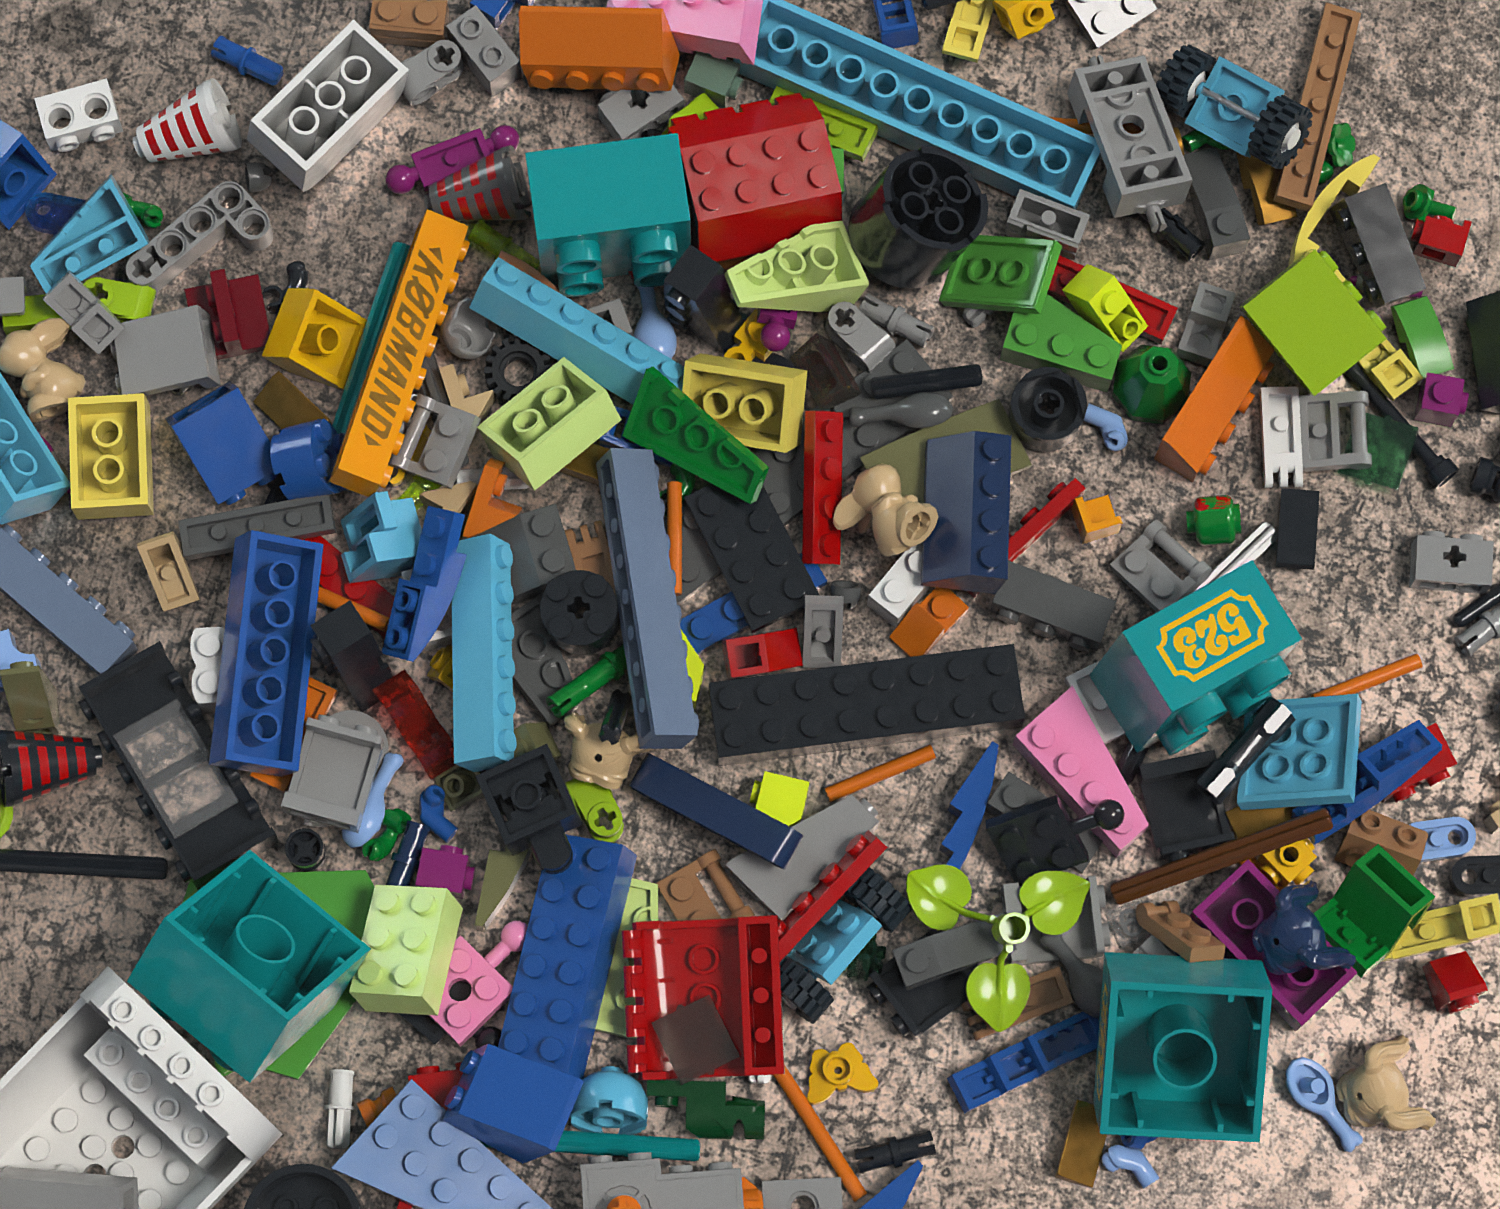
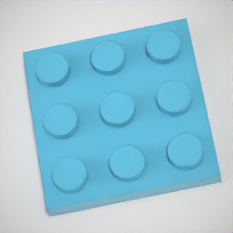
[1237,694,1362,810]

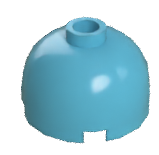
[570,1066,648,1135]

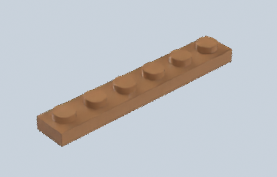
[1273,2,1361,212]

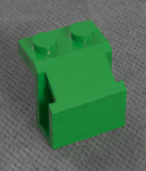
[1313,844,1435,978]

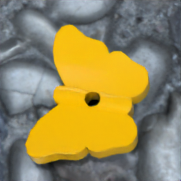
[807,1042,878,1105]

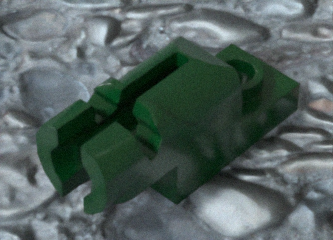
[647,1080,765,1139]

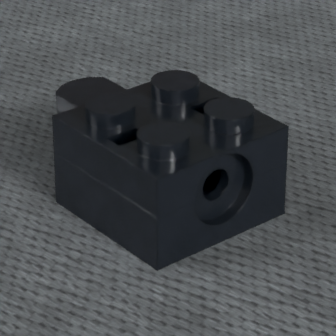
[476,744,584,874]

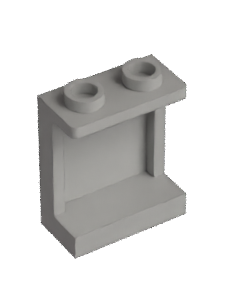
[110,305,221,396]
[281,715,384,833]
[1000,875,1111,965]

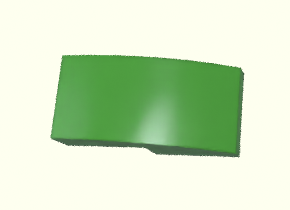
[1390,296,1454,379]

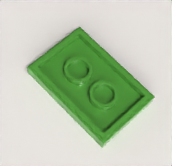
[939,235,1062,314]

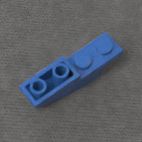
[382,506,467,662]

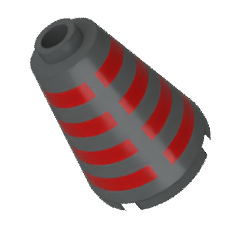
[424,145,531,221]

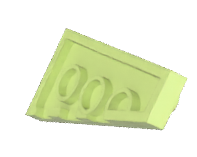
[595,878,659,1040]

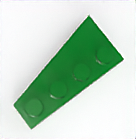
[622,366,770,504]

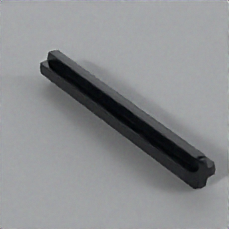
[0,849,168,880]

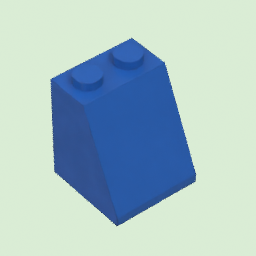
[0,120,57,230]
[165,381,279,505]
[443,1044,584,1164]

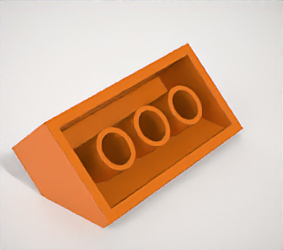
[519,6,680,92]
[1154,315,1275,483]

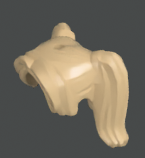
[564,712,654,790]
[1336,1035,1436,1132]

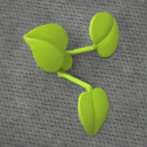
[906,864,1090,1032]

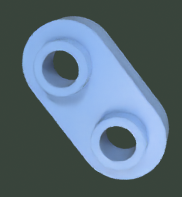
[1409,817,1476,862]

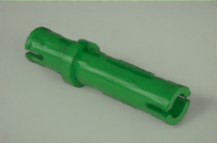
[546,644,627,718]

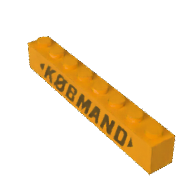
[329,209,470,497]

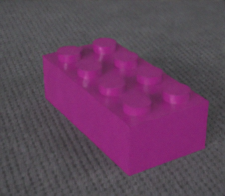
[1189,859,1358,1032]

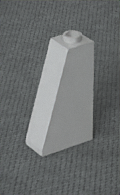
[725,795,879,921]
[0,1167,138,1209]

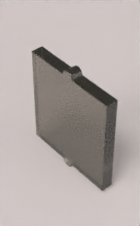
[651,995,740,1086]

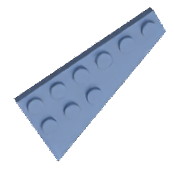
[330,1079,553,1209]

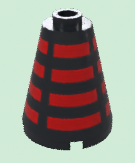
[0,730,103,808]

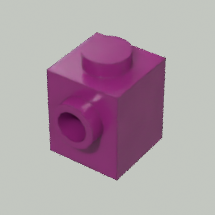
[1414,372,1469,427]
[415,845,476,899]

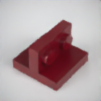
[184,269,271,360]

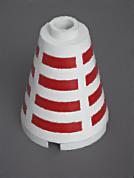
[133,78,242,162]

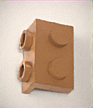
[1334,810,1428,875]

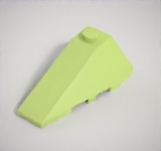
[724,221,869,312]

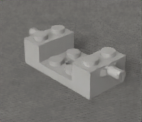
[1067,55,1193,233]

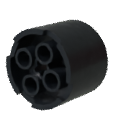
[848,146,988,289]
[244,1164,366,1209]

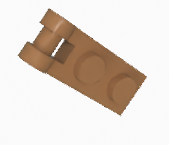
[1136,900,1225,963]

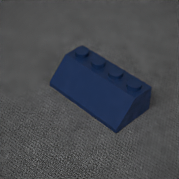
[921,431,1012,594]

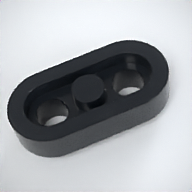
[1449,855,1500,897]

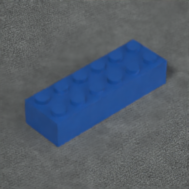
[209,530,324,777]
[498,834,637,1080]

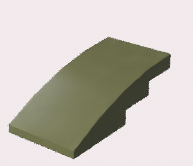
[860,399,1032,503]

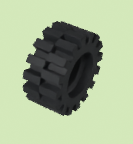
[484,336,552,406]

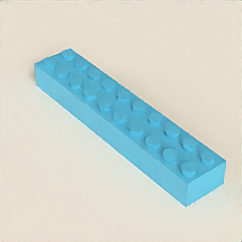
[733,0,1101,209]

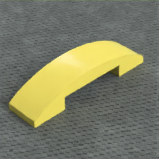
[942,0,994,63]
[1288,154,1380,267]
[1334,269,1423,401]
[1382,893,1500,962]

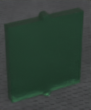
[1338,413,1419,491]

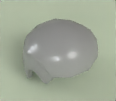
[440,297,496,360]

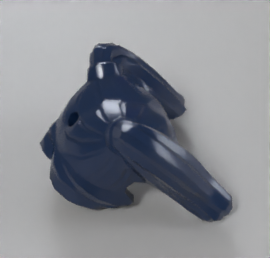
[1252,880,1356,975]

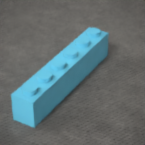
[469,257,684,404]
[452,534,517,772]

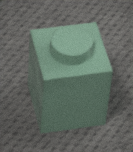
[684,51,744,108]

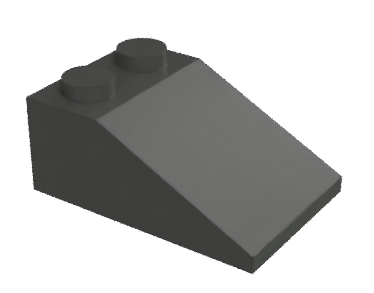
[460,504,576,605]

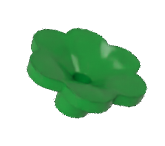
[1326,123,1356,168]

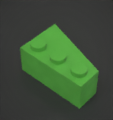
[1000,294,1122,393]

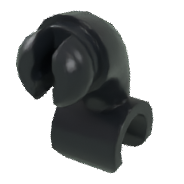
[262,261,309,314]

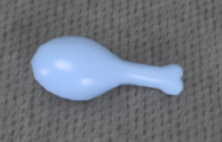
[633,286,677,359]
[342,752,404,848]
[1285,1057,1363,1152]

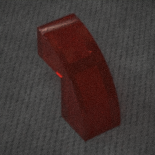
[373,669,456,780]

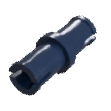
[386,820,431,886]

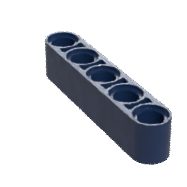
[628,753,803,870]

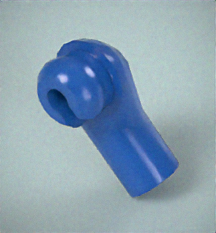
[419,785,459,843]

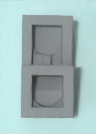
[43,270,125,355]
[1176,282,1236,367]

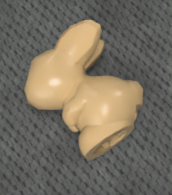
[0,318,86,422]
[833,463,938,557]

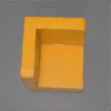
[1071,495,1123,544]

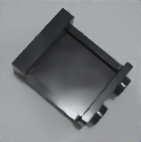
[1136,749,1236,863]
[866,928,978,1041]

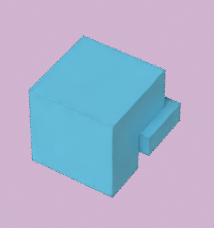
[340,491,422,583]

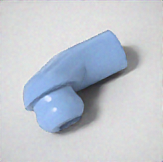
[1083,403,1128,451]
[1102,1145,1159,1189]

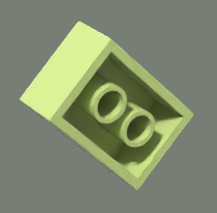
[477,357,621,491]
[349,885,463,1016]

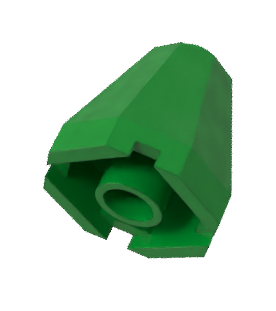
[1112,344,1192,424]

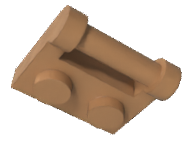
[656,849,755,921]

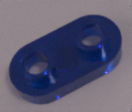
[25,192,86,235]

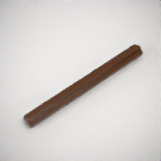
[1111,808,1333,905]

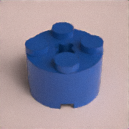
[270,419,347,500]

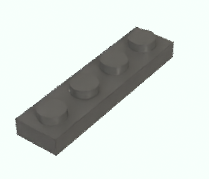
[178,494,336,561]

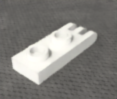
[1259,387,1303,488]

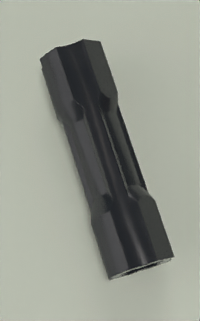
[1193,697,1296,805]

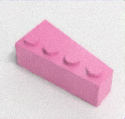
[607,0,763,65]
[1012,685,1149,857]

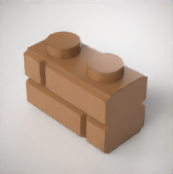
[369,0,450,48]

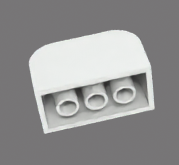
[247,19,409,192]

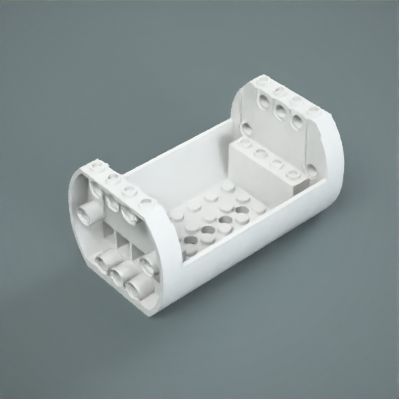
[0,966,283,1209]

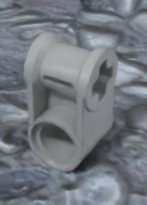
[401,40,464,106]
[825,301,895,373]

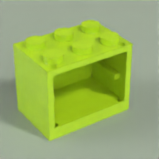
[1239,249,1387,396]

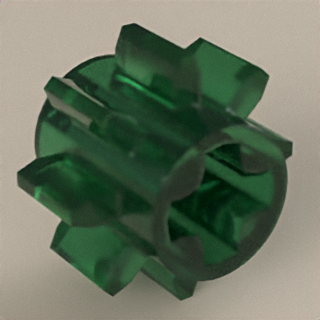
[847,934,886,981]

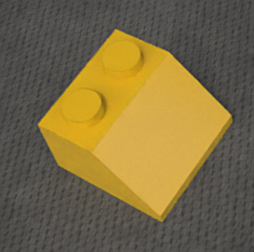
[262,288,367,389]

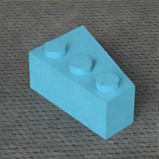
[30,173,149,293]

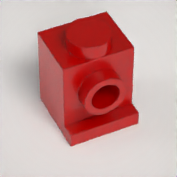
[1410,215,1472,267]

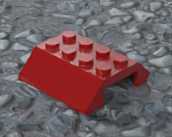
[668,93,842,263]
[622,915,785,1080]

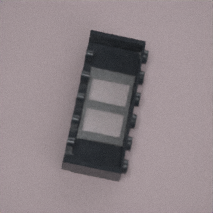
[78,641,278,890]

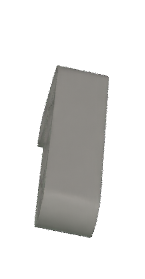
[125,181,274,293]

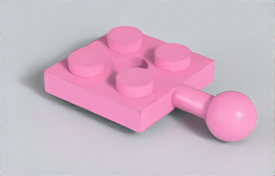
[428,921,528,1047]

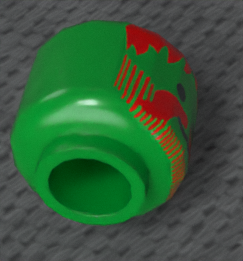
[1186,495,1242,546]

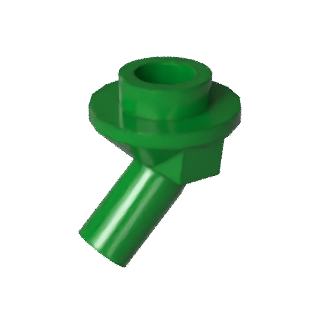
[1403,184,1457,221]

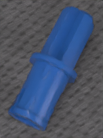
[211,35,284,86]

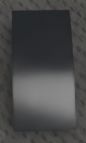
[1276,488,1320,570]

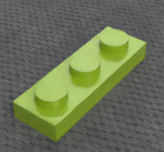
[769,86,879,162]

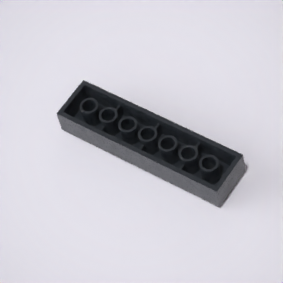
[708,644,1025,767]

